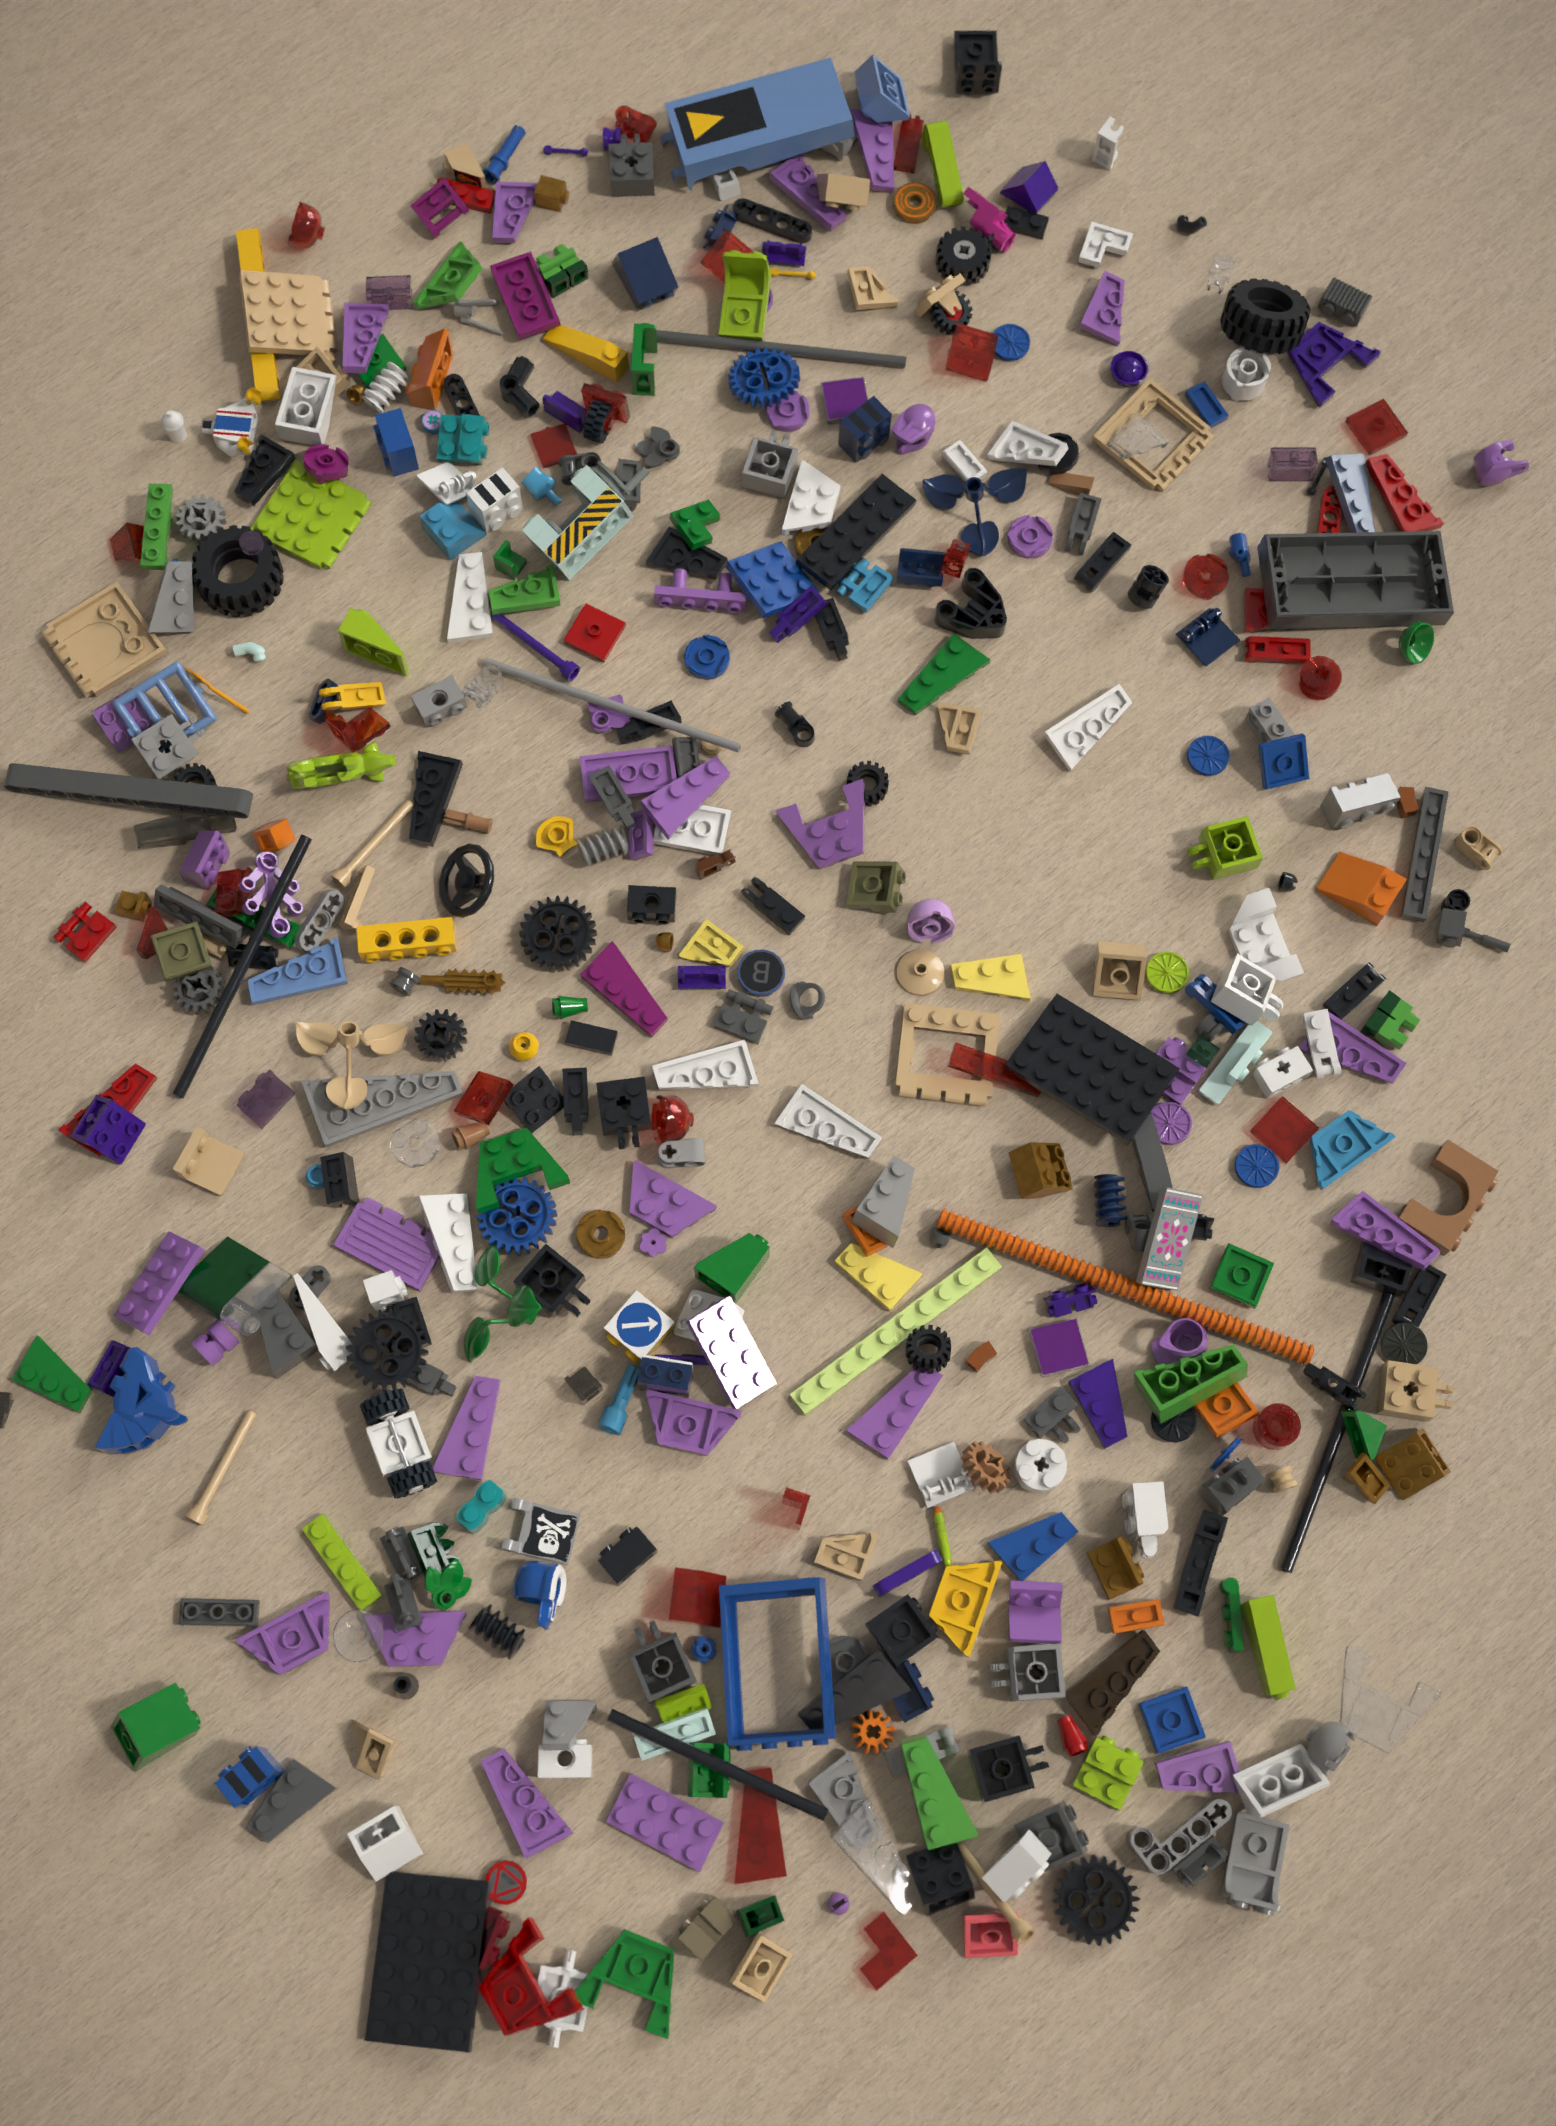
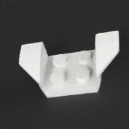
[1228,888,1304,982]

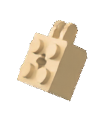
[1376,1360,1454,1422]

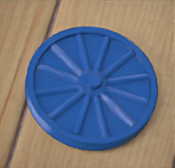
[991,324,1030,361]
[1187,736,1230,776]
[1235,1144,1279,1188]
[1209,1436,1243,1472]

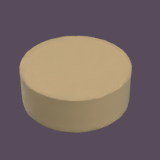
[700,730,723,755]

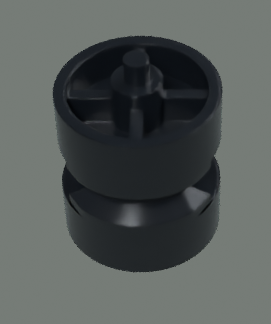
[1128,565,1169,609]

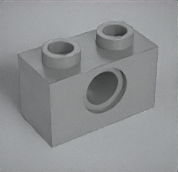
[411,675,467,728]

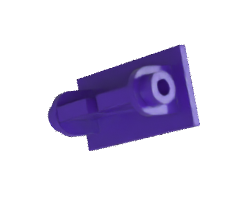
[762,240,807,266]
[678,966,726,989]
[1043,1284,1098,1318]

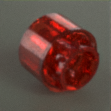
[1253,1403,1301,1450]

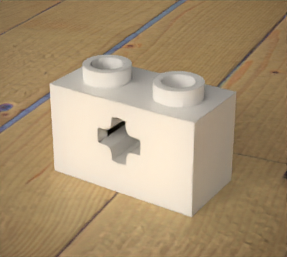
[1252,1046,1313,1099]

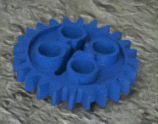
[728,347,801,408]
[476,1177,558,1256]

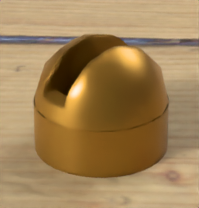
[347,384,365,405]
[655,932,674,952]

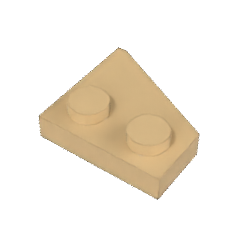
[847,266,898,310]
[937,702,982,755]
[814,1532,879,1581]

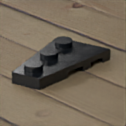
[234,434,296,507]
[646,526,728,580]

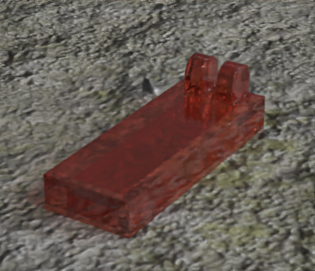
[894,114,924,174]

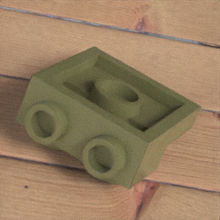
[846,861,906,913]

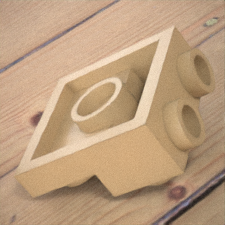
[286,347,350,398]

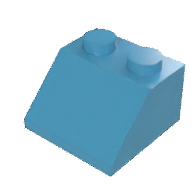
[420,502,486,561]

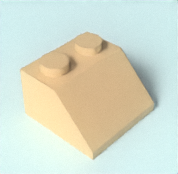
[817,173,870,211]
[1093,941,1147,1000]

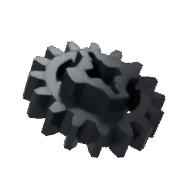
[414,1009,468,1062]

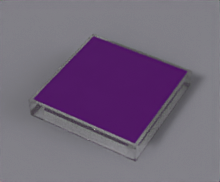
[820,376,869,425]
[1028,1317,1090,1378]

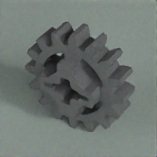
[172,968,225,1015]

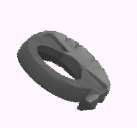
[789,981,825,1019]

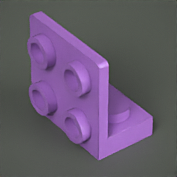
[91,688,154,753]
[1008,1580,1063,1644]

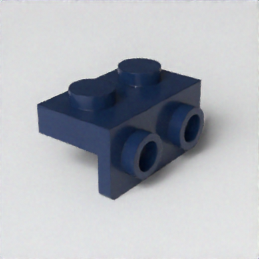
[897,548,945,587]
[892,1660,934,1723]

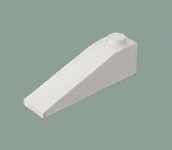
[293,1273,353,1372]

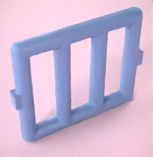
[113,662,217,753]

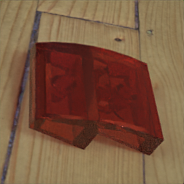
[945,323,998,382]

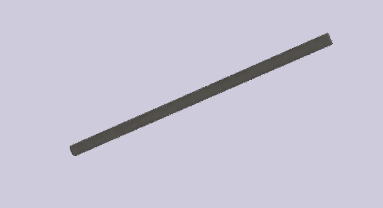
[657,330,906,368]

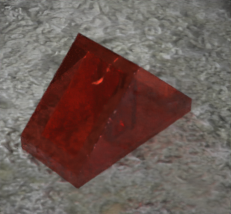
[136,907,169,959]

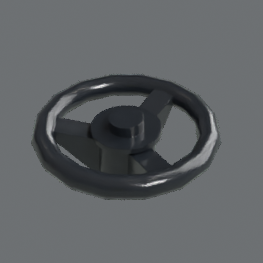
[439,844,494,918]

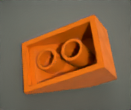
[1316,852,1407,926]

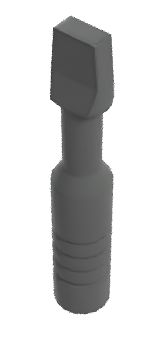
[1463,927,1511,952]

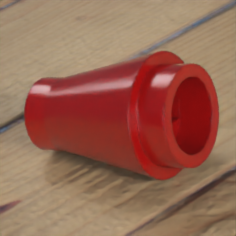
[1057,1715,1088,1757]

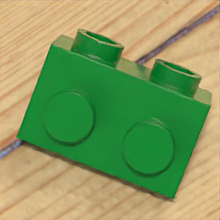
[687,1742,731,1798]

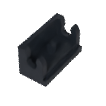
[320,1152,359,1208]

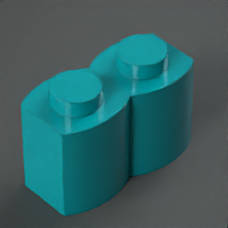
[456,1480,506,1534]

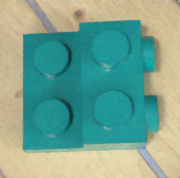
[437,414,489,465]

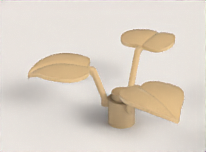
[296,1021,408,1109]

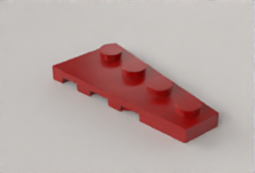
[58,1063,157,1158]

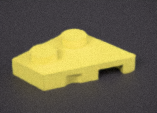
[679,919,745,967]

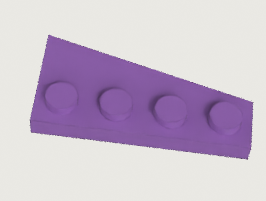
[1299,1012,1407,1084]
[1330,1191,1441,1270]
[846,1367,943,1460]
[433,1376,501,1480]
[480,1749,574,1859]

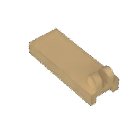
[337,865,375,932]

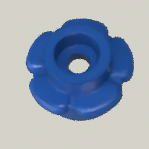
[691,1636,717,1663]

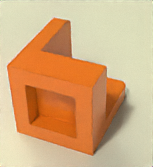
[253,818,295,853]

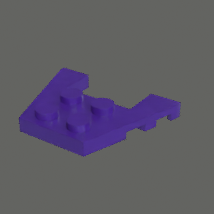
[1287,322,1381,407]

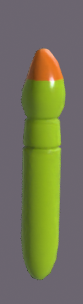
[933,1506,952,1567]

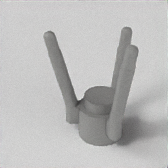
[454,299,504,336]

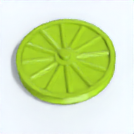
[1146,951,1189,993]

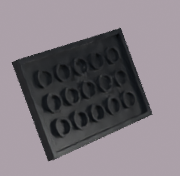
[1004,993,1180,1145]
[365,1872,491,2053]

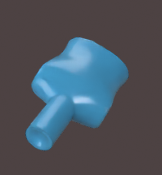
[521,466,562,506]

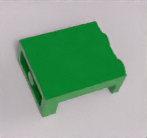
[631,323,658,396]

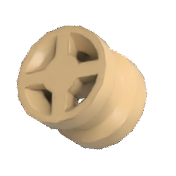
[1267,1466,1299,1493]

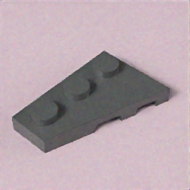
[246,1759,337,1843]

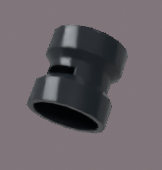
[1441,889,1471,912]

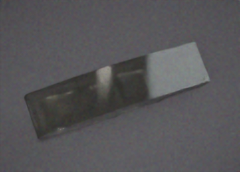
[134,813,237,849]

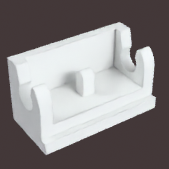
[1092,116,1123,171]

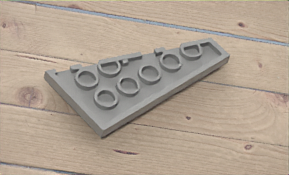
[301,1071,464,1148]

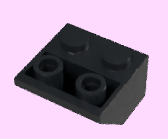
[1351,1241,1412,1298]

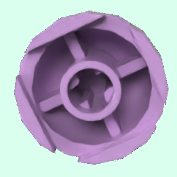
[907,899,955,944]

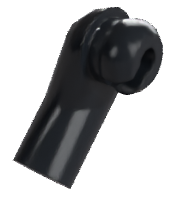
[1176,215,1207,234]

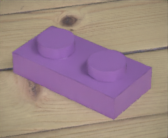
[629,809,653,861]

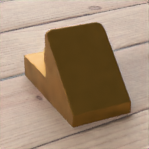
[1343,1452,1390,1504]

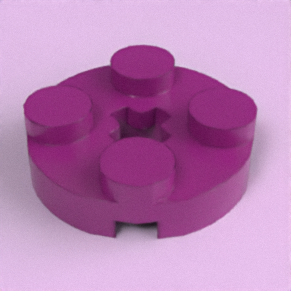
[303,444,349,483]

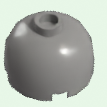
[1306,1721,1357,1776]

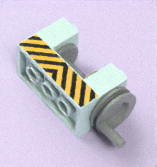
[522,460,650,580]

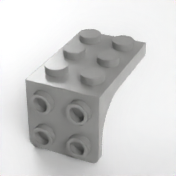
[1220,1811,1290,1916]

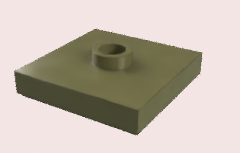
[151,921,213,982]

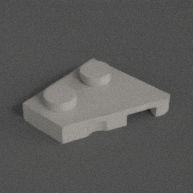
[543,1701,596,1750]

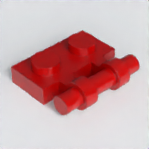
[53,902,117,963]

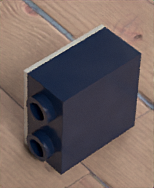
[637,1354,693,1399]

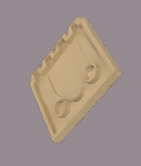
[239,270,337,355]
[42,581,167,697]

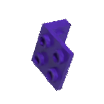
[70,1095,146,1165]

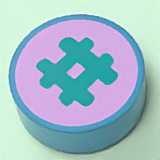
[422,410,442,434]

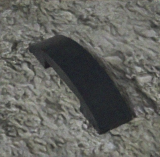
[1173,1510,1228,1617]

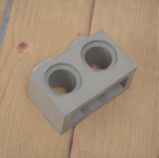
[1245,698,1295,743]

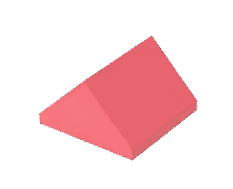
[962,1912,1019,1958]

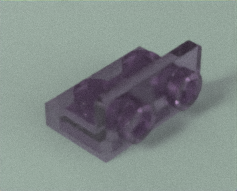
[237,1070,295,1129]

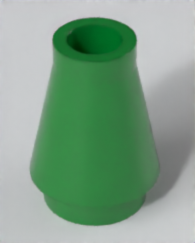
[552,995,588,1019]

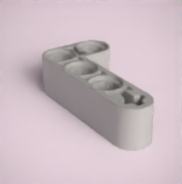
[1127,1799,1232,1874]

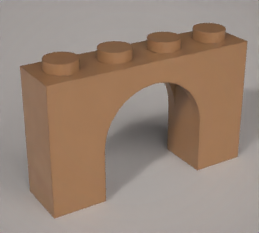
[1398,1139,1499,1256]

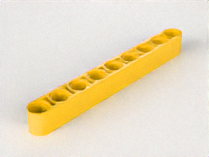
[236,227,281,402]

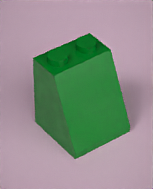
[694,1233,770,1304]
[111,1682,201,1772]

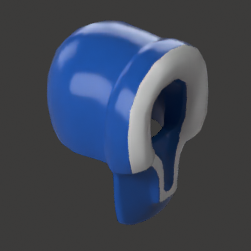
[512,1561,567,1630]

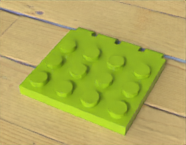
[251,460,372,570]

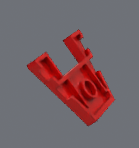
[479,1917,584,2036]

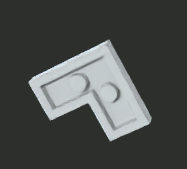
[1078,222,1133,268]

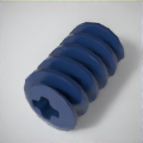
[1094,1174,1127,1227]

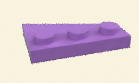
[1079,271,1125,346]

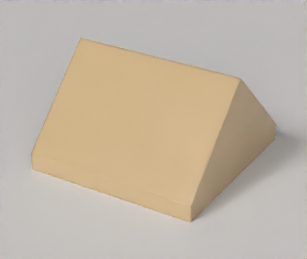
[729,1932,793,2003]

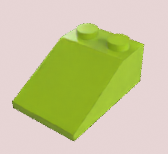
[338,607,409,677]

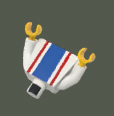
[202,387,261,457]

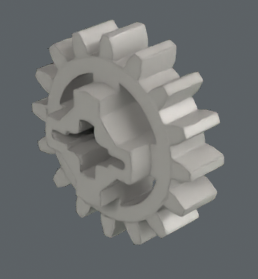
[175,494,227,543]

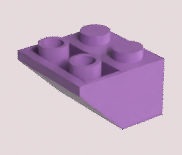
[179,830,230,890]

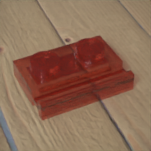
[214,867,253,917]

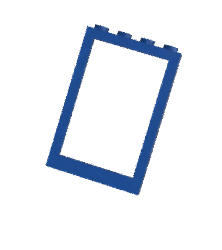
[719,1577,836,1751]

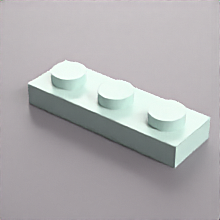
[633,1707,716,1761]

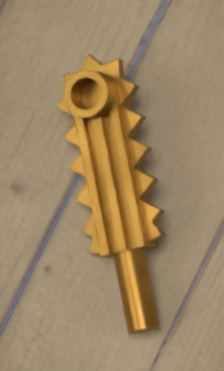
[420,968,506,995]

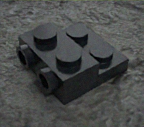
[865,1594,938,1668]

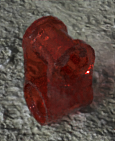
[615,106,657,143]

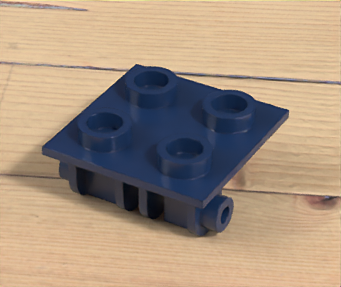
[1176,608,1240,667]

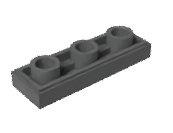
[179,1598,260,1627]

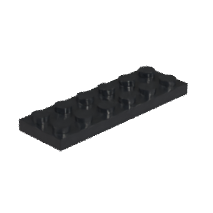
[796,474,917,591]

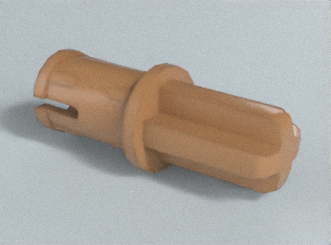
[445,809,493,833]

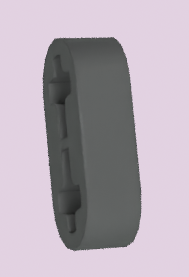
[290,1265,331,1309]

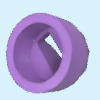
[828,1893,849,1915]

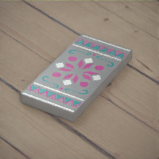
[1136,1186,1203,1291]

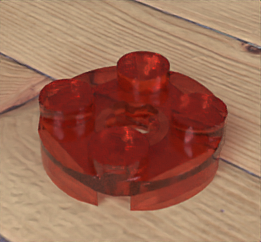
[1182,553,1229,600]

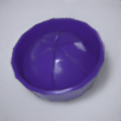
[1110,351,1148,387]

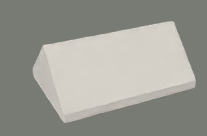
[1233,1744,1330,1818]

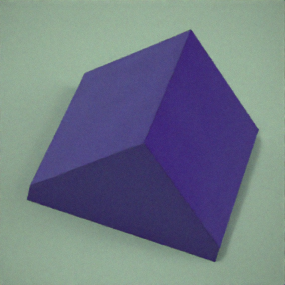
[1000,161,1058,214]

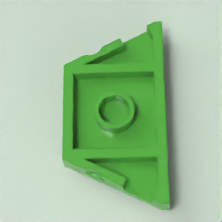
[412,242,483,309]

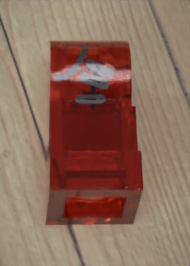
[940,539,972,579]

